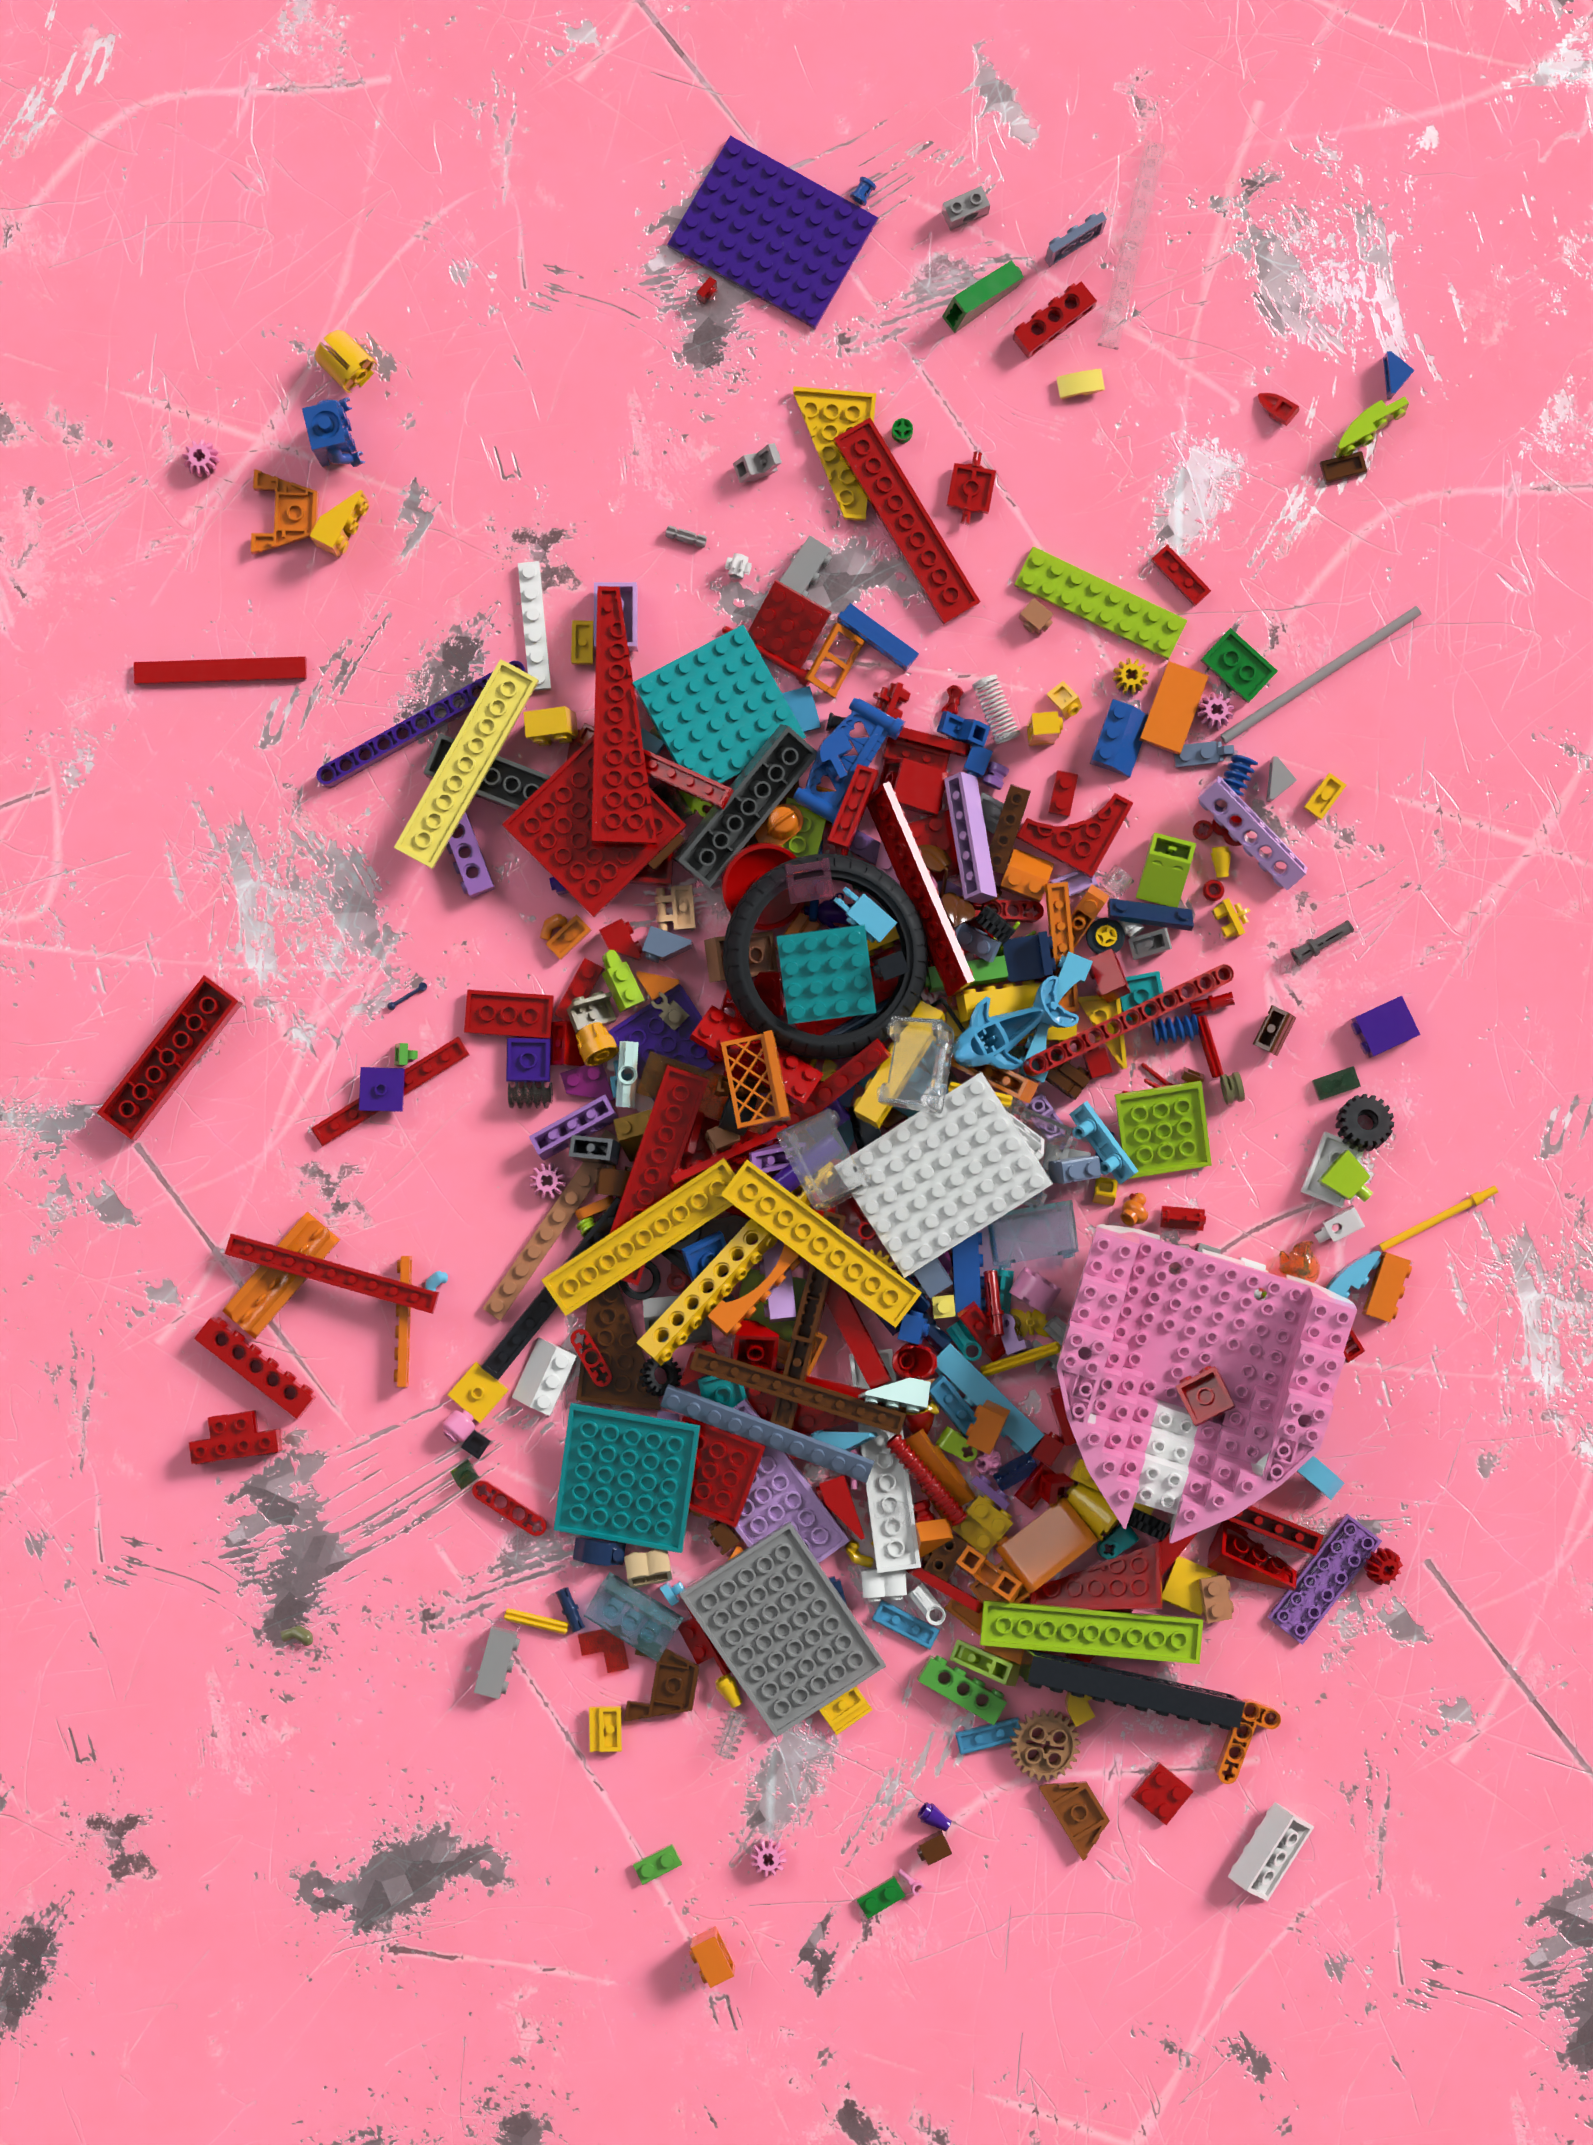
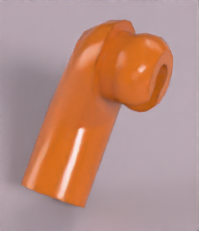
[539,913,567,941]

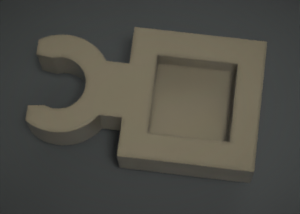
[650,992,689,1031]

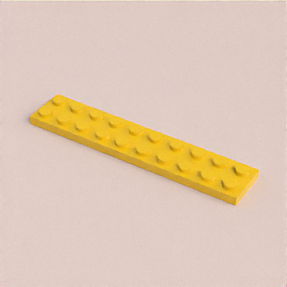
[541,1158,735,1316]
[720,1159,922,1328]

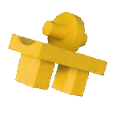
[1212,898,1251,939]

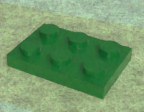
[1200,628,1278,703]

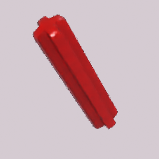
[1196,1015,1224,1078]

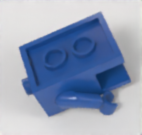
[302,397,365,467]

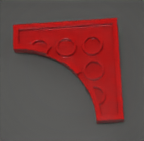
[1016,793,1133,878]

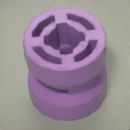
[982,761,1010,790]

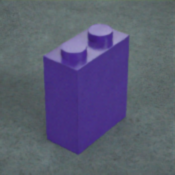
[1351,996,1421,1058]

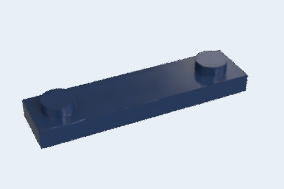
[1107,898,1194,931]

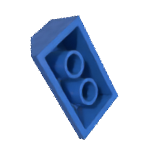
[1089,699,1148,778]

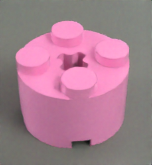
[1009,1266,1061,1315]

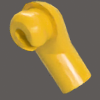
[845,1540,874,1568]

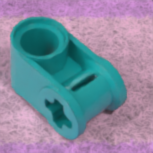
[1097,1523,1139,1559]

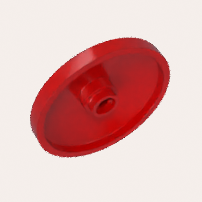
[721,843,808,930]

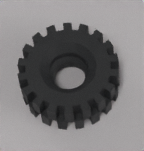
[1335,1094,1394,1152]

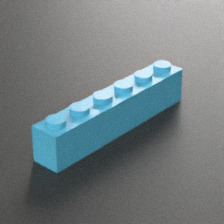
[935,1343,1044,1454]

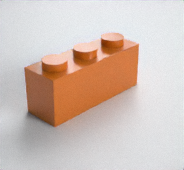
[1362,1252,1412,1323]

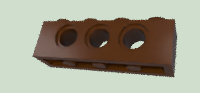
[989,784,1031,874]

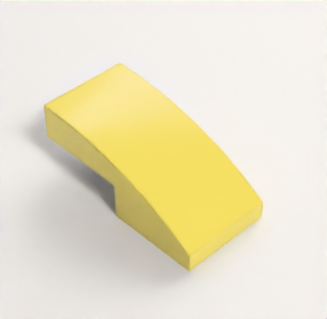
[1056,369,1105,399]

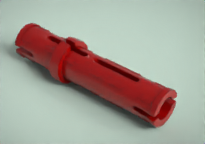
[983,1270,1005,1337]

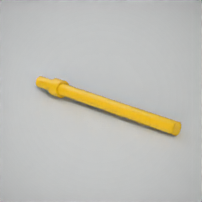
[1378,1185,1499,1252]

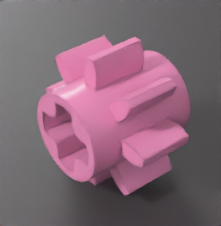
[974,1451,1002,1476]

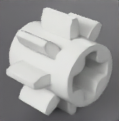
[725,553,752,579]

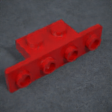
[677,1602,731,1676]

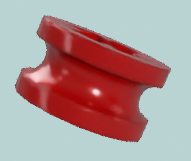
[1192,820,1213,840]

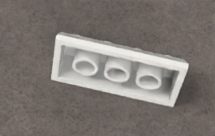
[1228,1802,1314,1901]

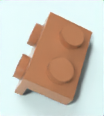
[1198,1574,1234,1623]

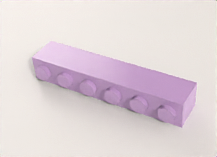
[944,772,997,904]

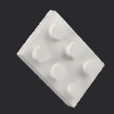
[1300,1132,1364,1208]

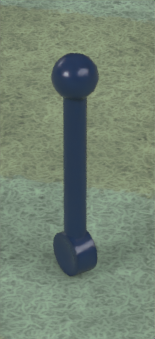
[387,982,427,1010]

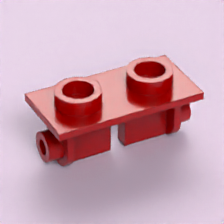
[1160,1206,1206,1231]

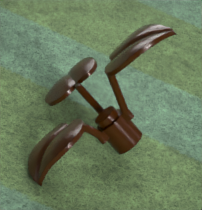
[917,845,1002,928]

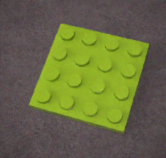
[1114,1081,1212,1179]

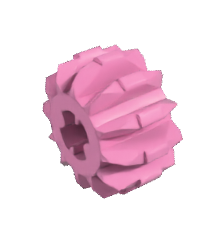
[182,439,220,477]
[1197,693,1234,730]
[529,1163,566,1199]
[750,1838,787,1877]

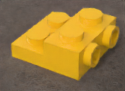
[951,1494,1013,1556]

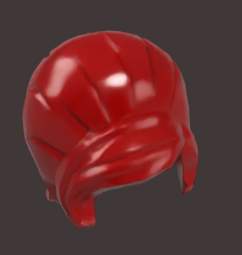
[892,1342,937,1380]

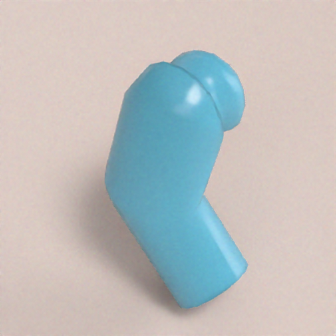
[425,1271,448,1291]

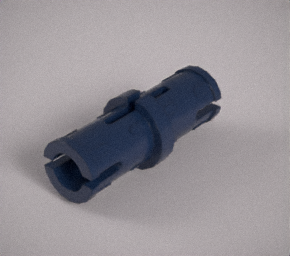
[555,1587,585,1633]

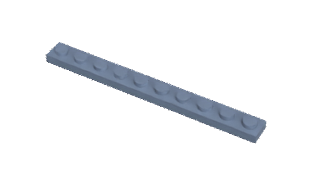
[660,1384,874,1483]

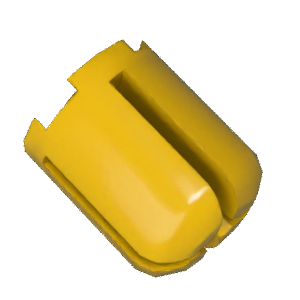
[314,330,377,393]

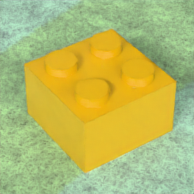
[523,706,578,747]

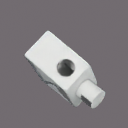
[1313,1205,1365,1244]

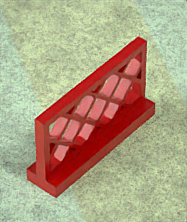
[827,764,878,856]

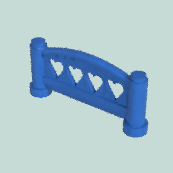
[793,698,906,827]

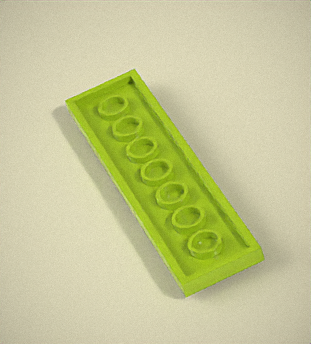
[1014,546,1188,660]

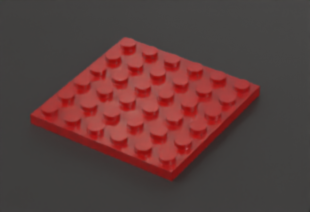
[502,735,687,917]

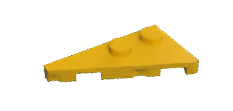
[1078,995,1127,1069]

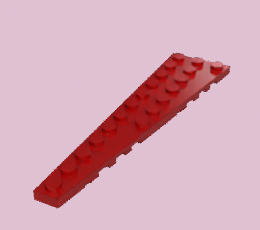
[591,586,657,845]

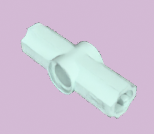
[615,1041,639,1108]

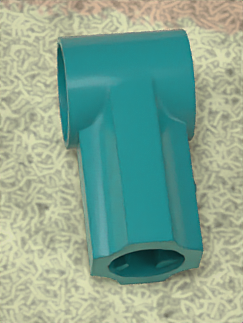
[946,1319,982,1361]

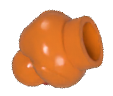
[1120,1193,1149,1227]

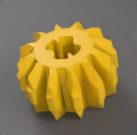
[1112,658,1149,695]

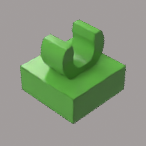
[394,1043,418,1066]

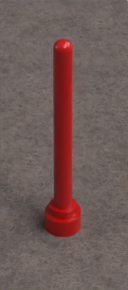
[722,626,810,687]

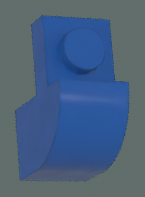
[937,711,990,747]
[816,729,853,783]

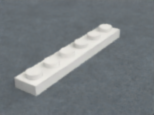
[518,561,551,691]

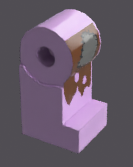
[1001,1314,1033,1356]

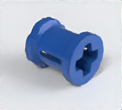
[850,176,877,206]

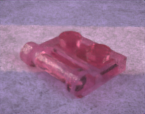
[784,857,834,904]

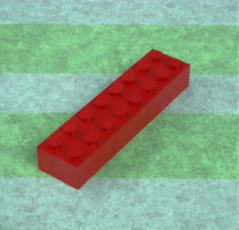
[97,975,243,1140]

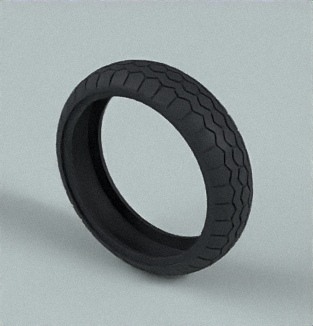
[723,854,928,1060]

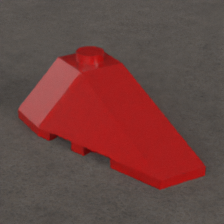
[1207,1520,1297,1591]

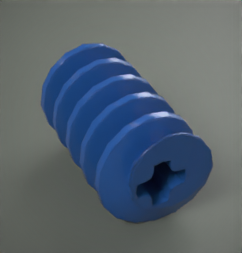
[1223,755,1258,797]
[1151,1014,1198,1046]

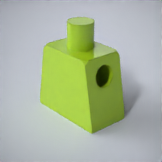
[1317,1150,1373,1202]

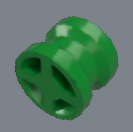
[891,418,913,444]

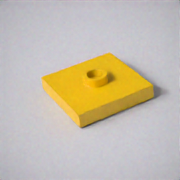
[447,1361,509,1423]

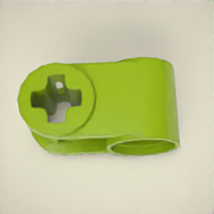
[935,1425,978,1462]

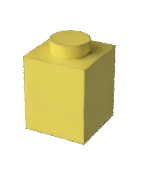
[931,1294,956,1319]

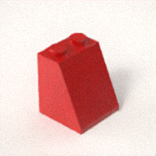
[878,758,948,815]
[1046,1385,1077,1446]

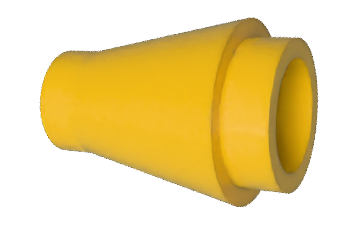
[1210,846,1232,877]
[715,1673,743,1708]

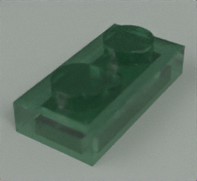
[1312,1066,1361,1101]

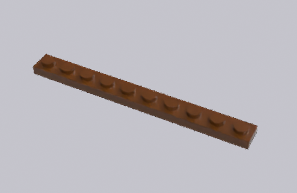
[689,1347,906,1435]

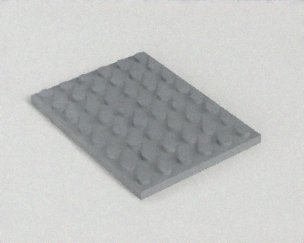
[679,1521,886,1737]

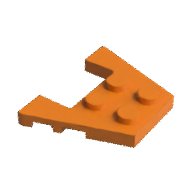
[251,469,319,554]

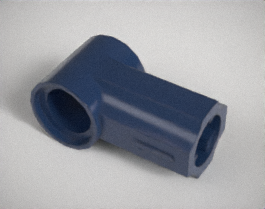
[923,1311,952,1353]

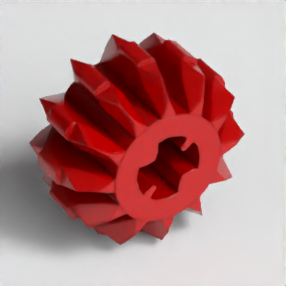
[1364,1547,1403,1585]

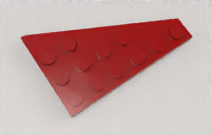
[744,1368,884,1434]

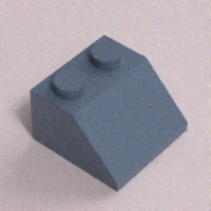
[642,926,693,963]

